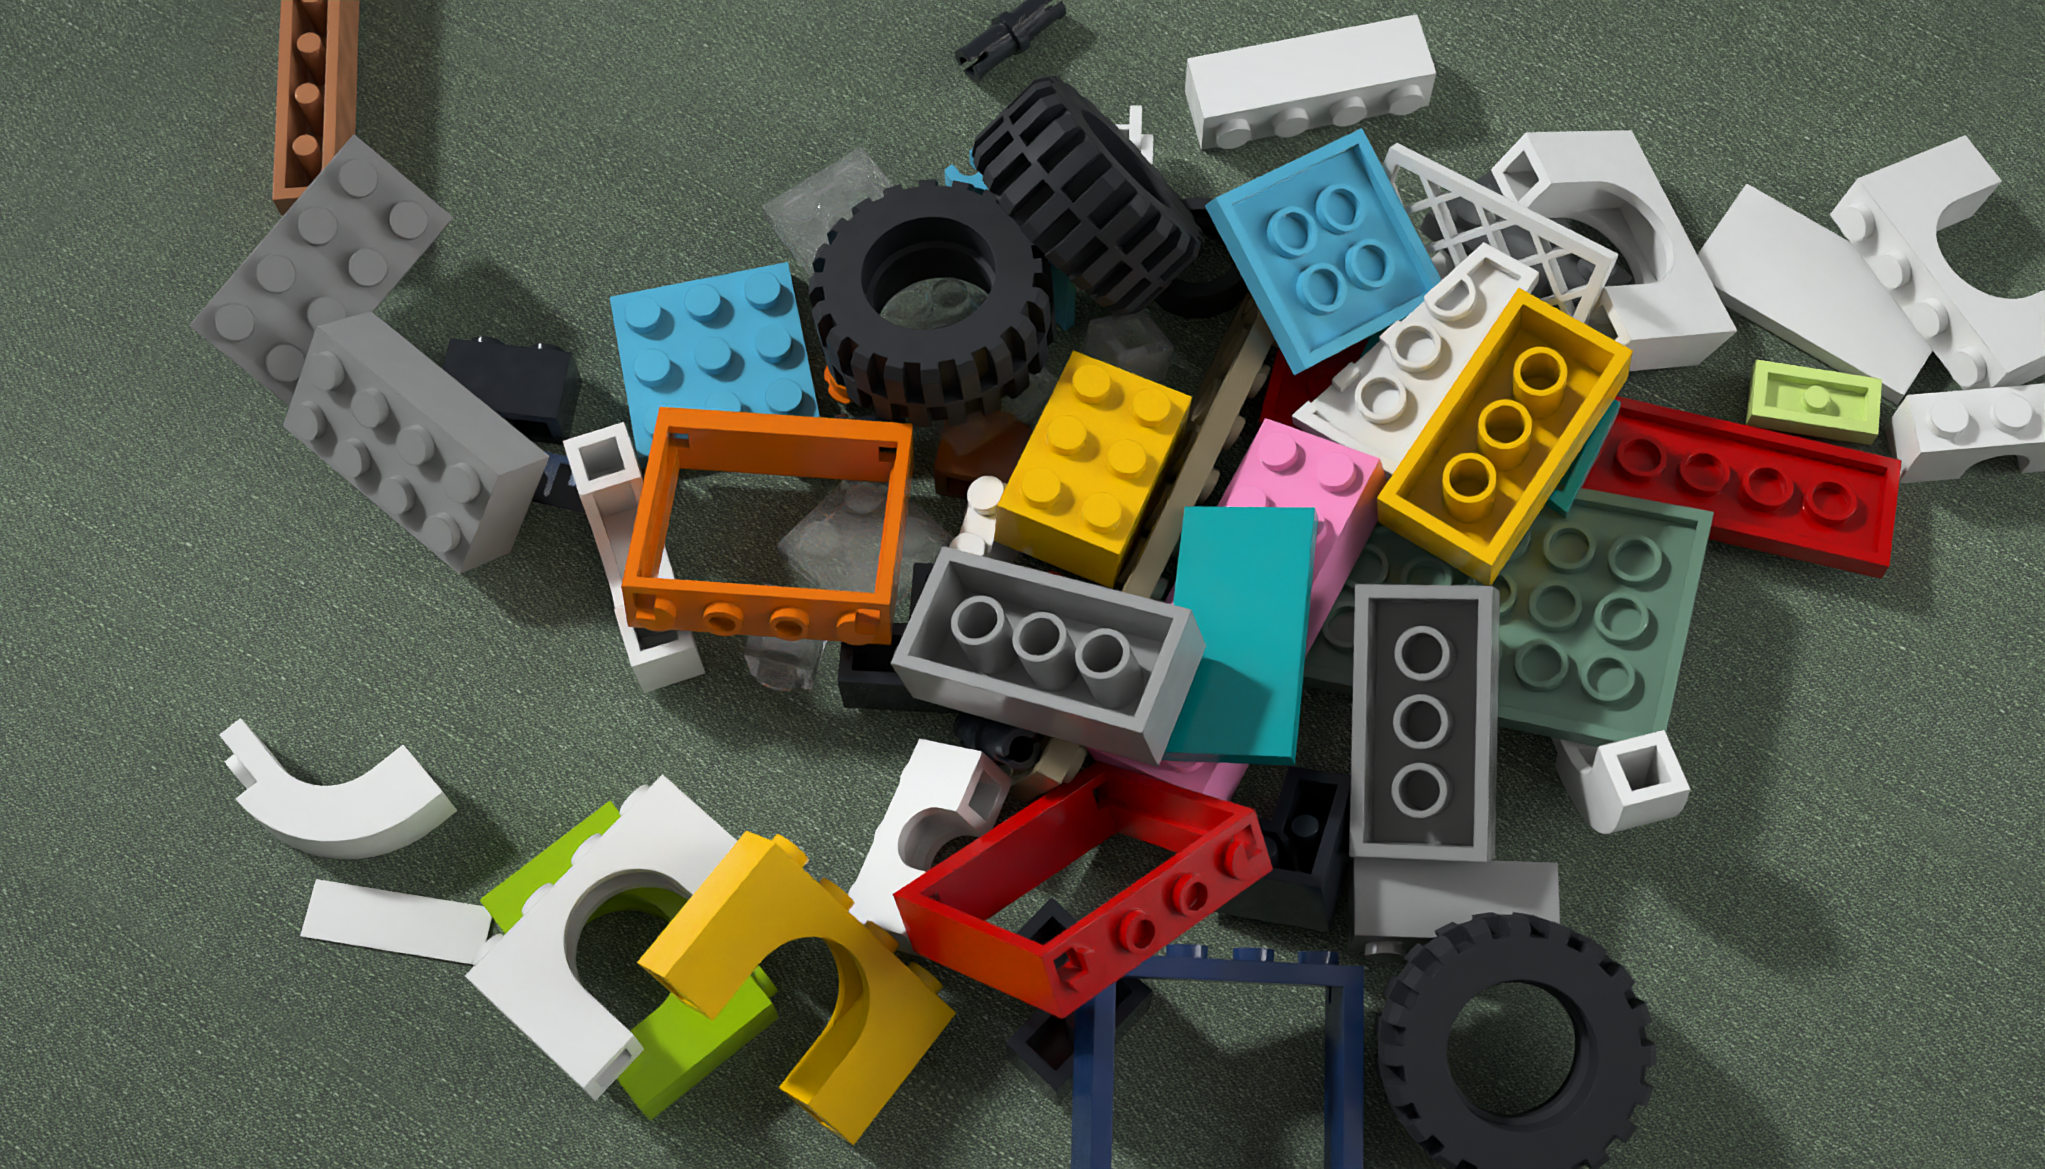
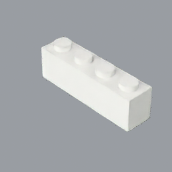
[1185,14,1436,150]

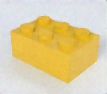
[994,350,1192,589]

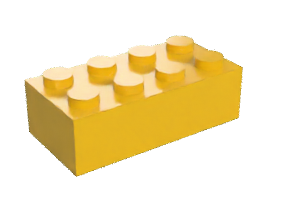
[1377,287,1633,586]

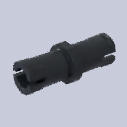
[955,0,1066,82]
[953,712,1041,770]

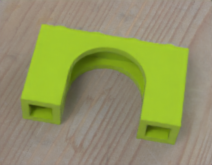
[480,800,779,1121]

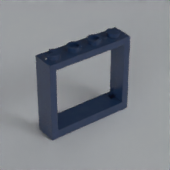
[1071,944,1364,1169]

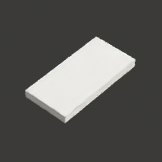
[1697,184,1933,405]

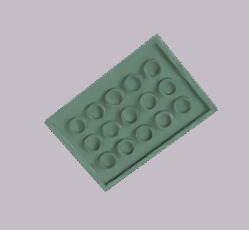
[1303,479,1714,747]

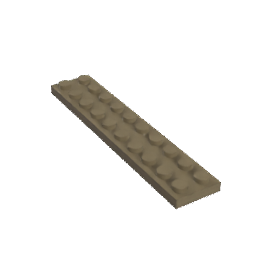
[1007,289,1278,803]

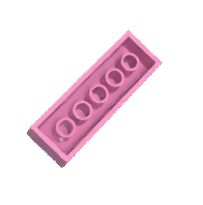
[1085,418,1388,802]

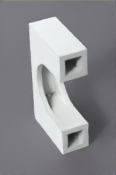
[1491,130,1737,371]
[1830,135,2045,390]
[465,774,737,1101]

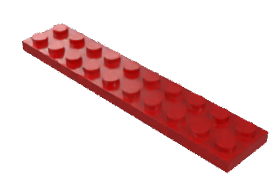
[1257,339,1902,579]

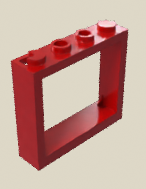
[893,761,1273,1019]

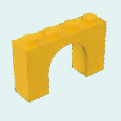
[637,831,956,1146]

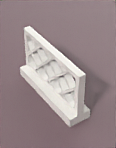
[1382,143,1619,325]

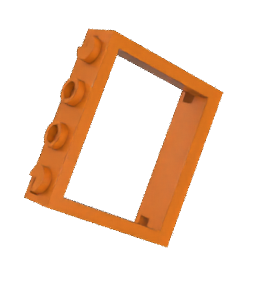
[621,407,914,645]

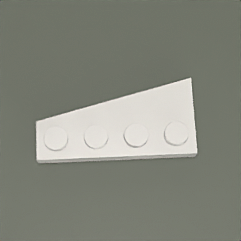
[1292,242,1539,480]

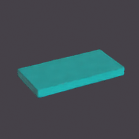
[1161,506,1318,766]

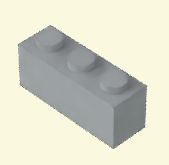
[1347,857,1560,963]

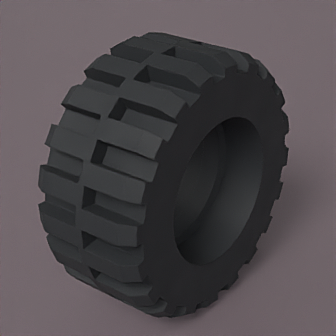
[972,75,1205,316]
[809,179,1056,428]
[1373,912,1657,1169]

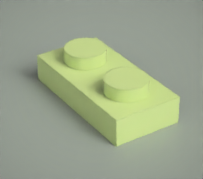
[1746,360,1882,445]

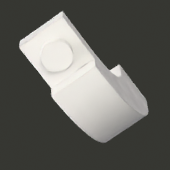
[219,718,457,859]
[1551,730,1690,834]

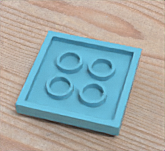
[1205,128,1442,375]
[610,262,820,469]

